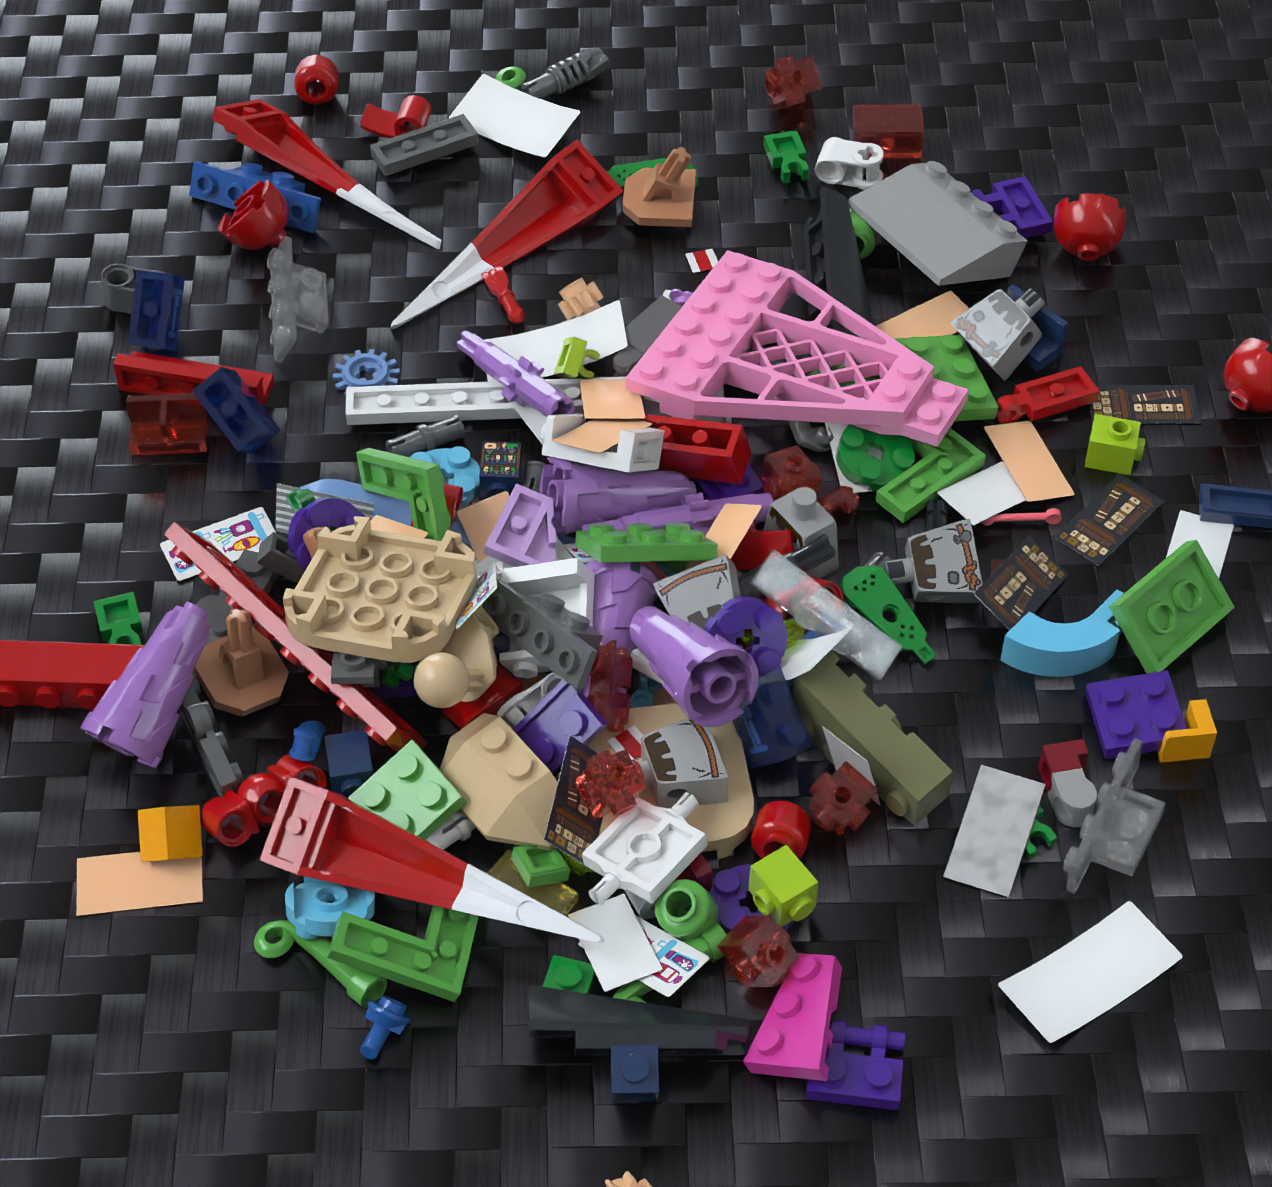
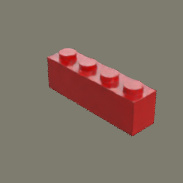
[616,414,752,484]
[0,640,145,710]

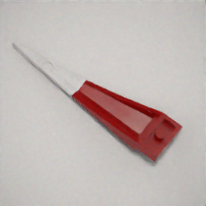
[212,99,441,250]
[390,139,624,329]
[259,776,605,943]

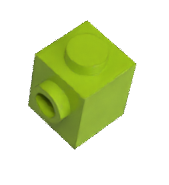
[1084,414,1145,475]
[749,845,818,927]

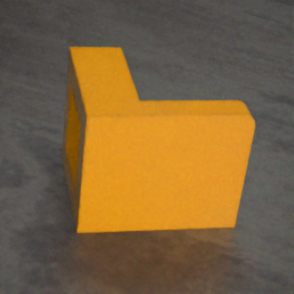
[1157,699,1217,763]
[138,805,202,862]

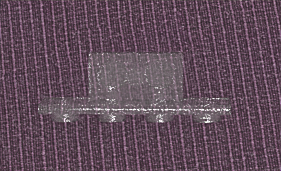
[267,236,329,363]
[750,550,901,680]
[1063,738,1165,893]

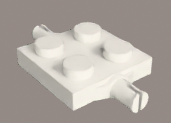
[582,793,708,905]

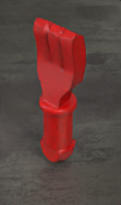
[481,265,525,325]

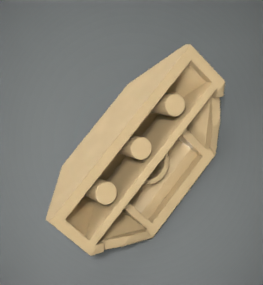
[440,713,558,851]

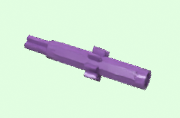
[457,331,574,417]
[581,492,773,537]

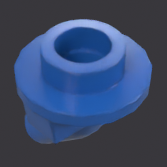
[360,995,411,1059]

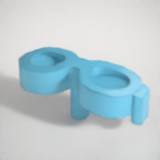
[629,672,663,708]

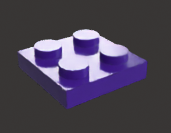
[1086,670,1187,759]

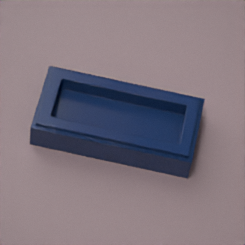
[1199,483,1272,528]

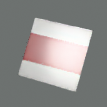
[685,249,718,273]
[607,725,644,764]

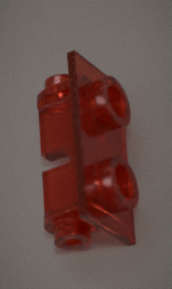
[587,640,633,732]

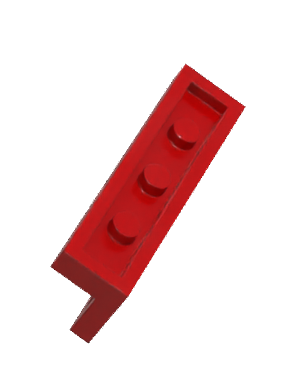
[113,351,275,413]

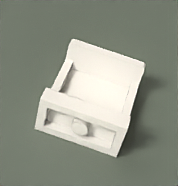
[540,414,665,473]
[499,558,594,678]

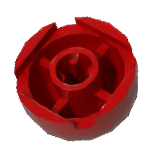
[218,180,289,251]
[1054,193,1126,261]
[1223,338,1272,413]

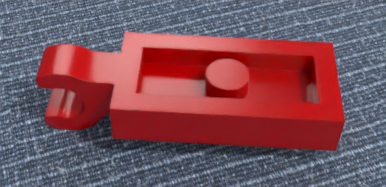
[996,366,1100,424]

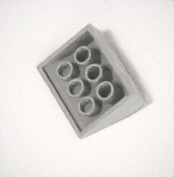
[848,161,1027,286]

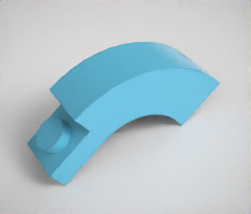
[1001,589,1124,677]

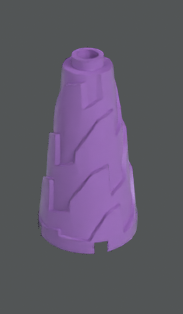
[540,457,696,535]
[578,560,657,713]
[80,601,211,769]
[629,606,759,727]

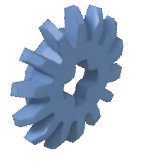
[332,349,400,396]

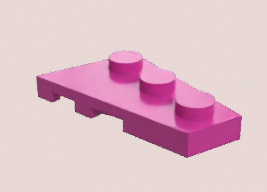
[743,953,842,1081]

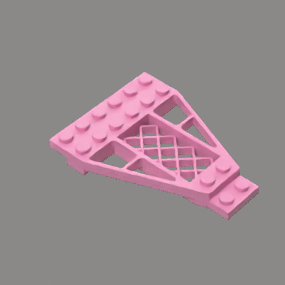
[625,250,969,447]

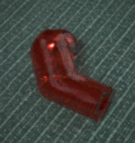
[817,486,860,516]

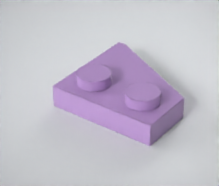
[484,484,556,567]

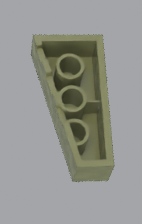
[790,650,953,825]

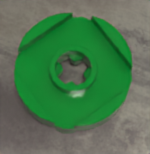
[835,424,915,492]

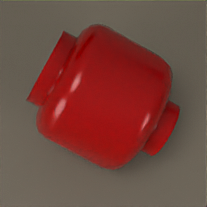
[294,55,339,105]
[751,801,811,859]

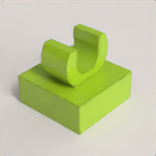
[554,336,600,379]

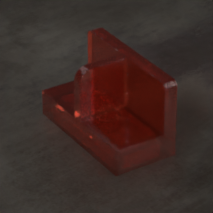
[853,104,924,158]
[126,393,209,455]

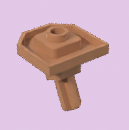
[623,147,696,227]
[193,608,289,717]

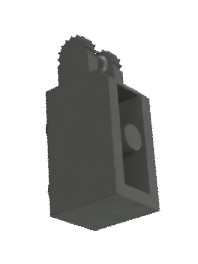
[613,295,682,377]

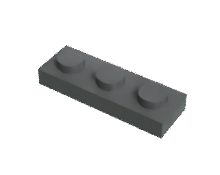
[370,114,479,176]

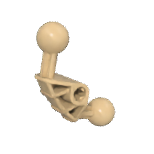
[414,607,499,708]

